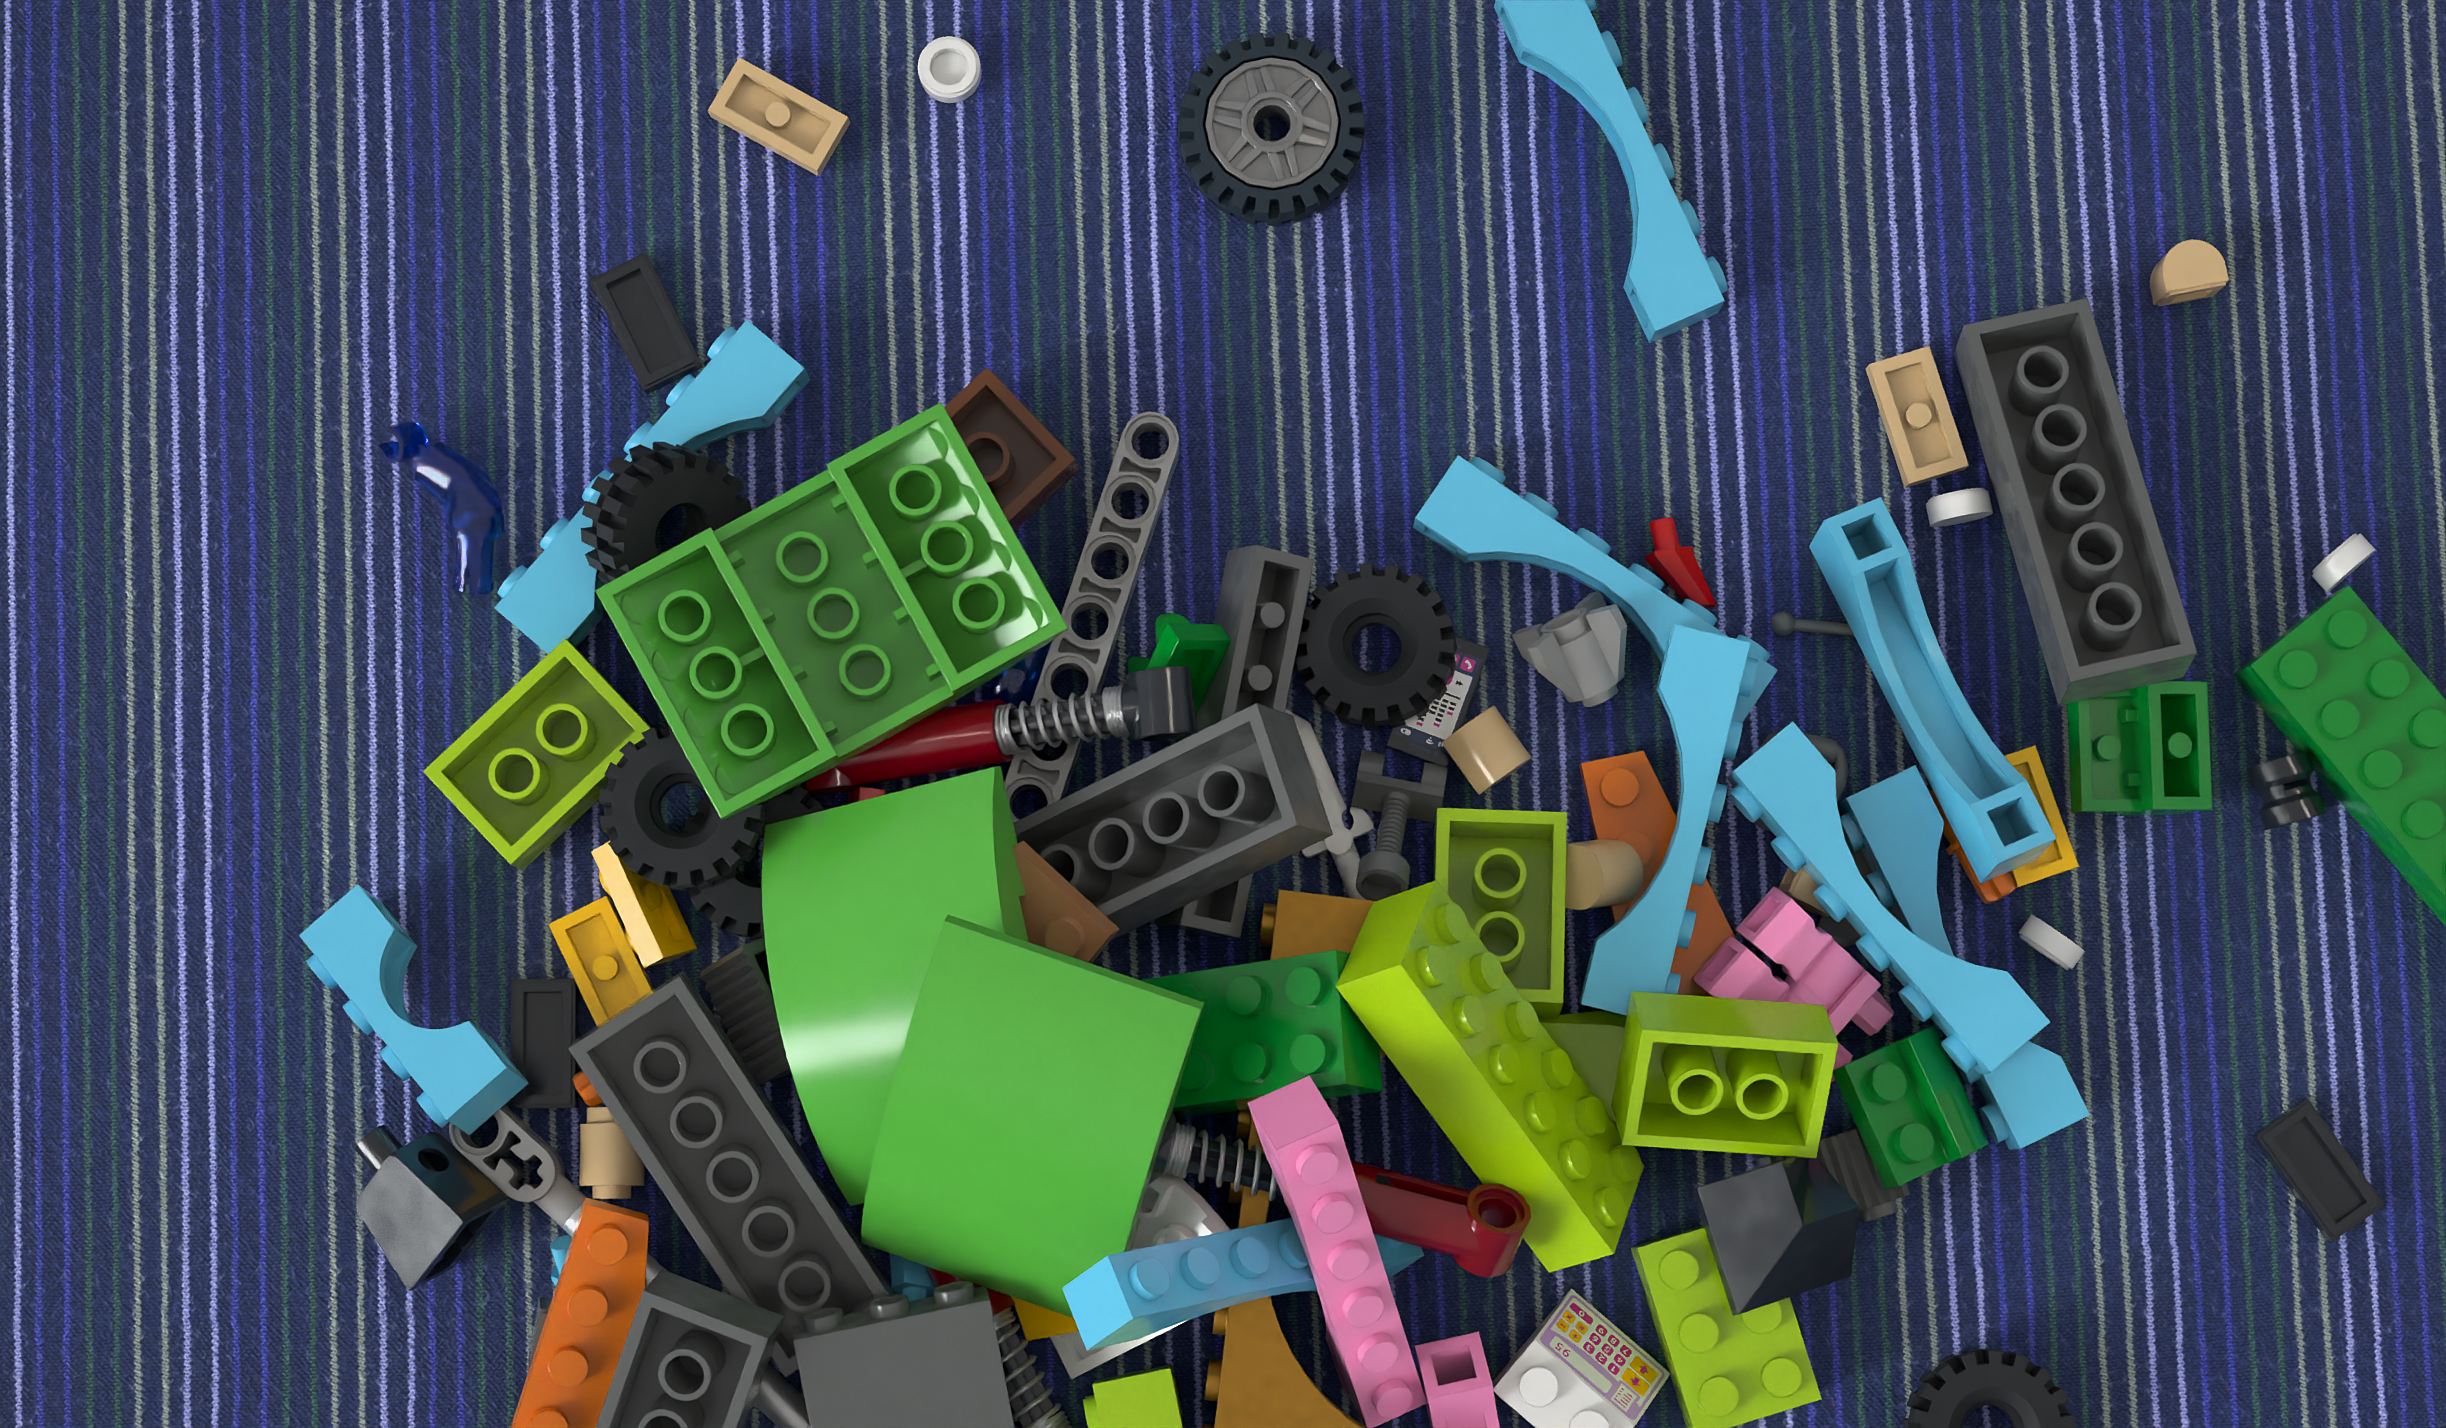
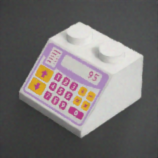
[1492,1289,1671,1428]

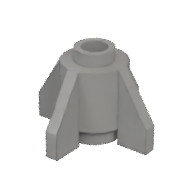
[1512,591,1627,707]

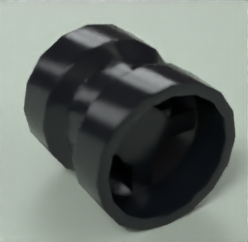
[2246,751,2327,831]

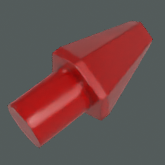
[1645,517,1717,609]

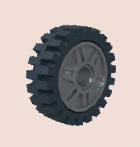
[1178,32,1365,226]

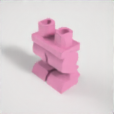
[1692,886,1894,1082]

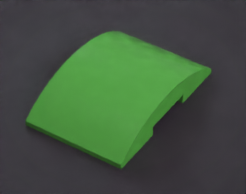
[595,402,1068,820]
[762,766,1029,1206]
[861,914,1204,1318]

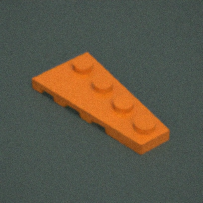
[1579,751,1736,997]
[510,1197,649,1428]

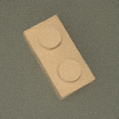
[708,57,850,176]
[1866,346,1969,488]

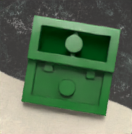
[2067,681,2212,816]
[1833,1024,1989,1190]

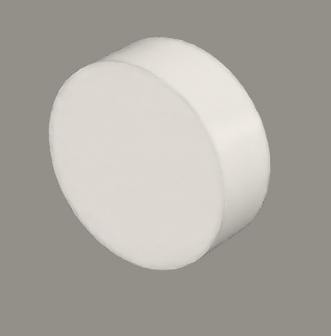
[918,36,982,103]
[1926,488,1993,527]
[2312,533,2376,592]
[2018,914,2085,970]

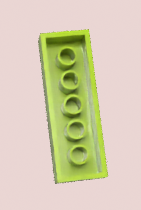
[1336,880,1644,1273]

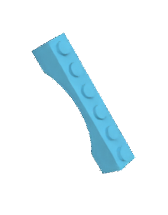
[1494,0,1728,344]
[494,320,810,654]
[1413,455,1778,722]
[1809,497,2056,884]
[1579,624,1758,1016]
[1726,721,2050,1075]
[1838,765,2090,1150]
[1062,1218,1424,1351]

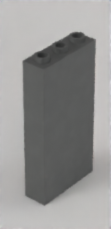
[792,1281,1015,1428]

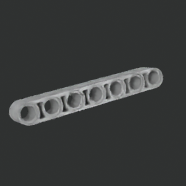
[1004,412,1180,823]

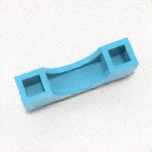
[299,884,529,1135]

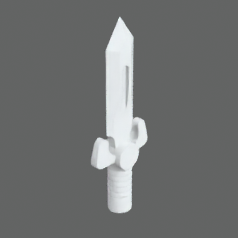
[1285,708,1374,900]

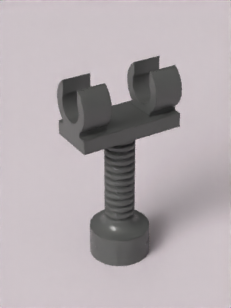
[1351,750,1448,901]

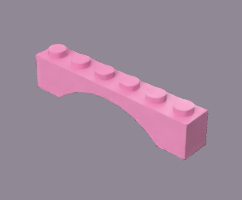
[1248,1075,1427,1428]

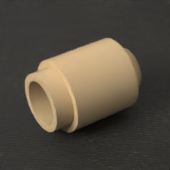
[579,1107,645,1199]

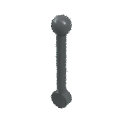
[1770,611,1854,636]

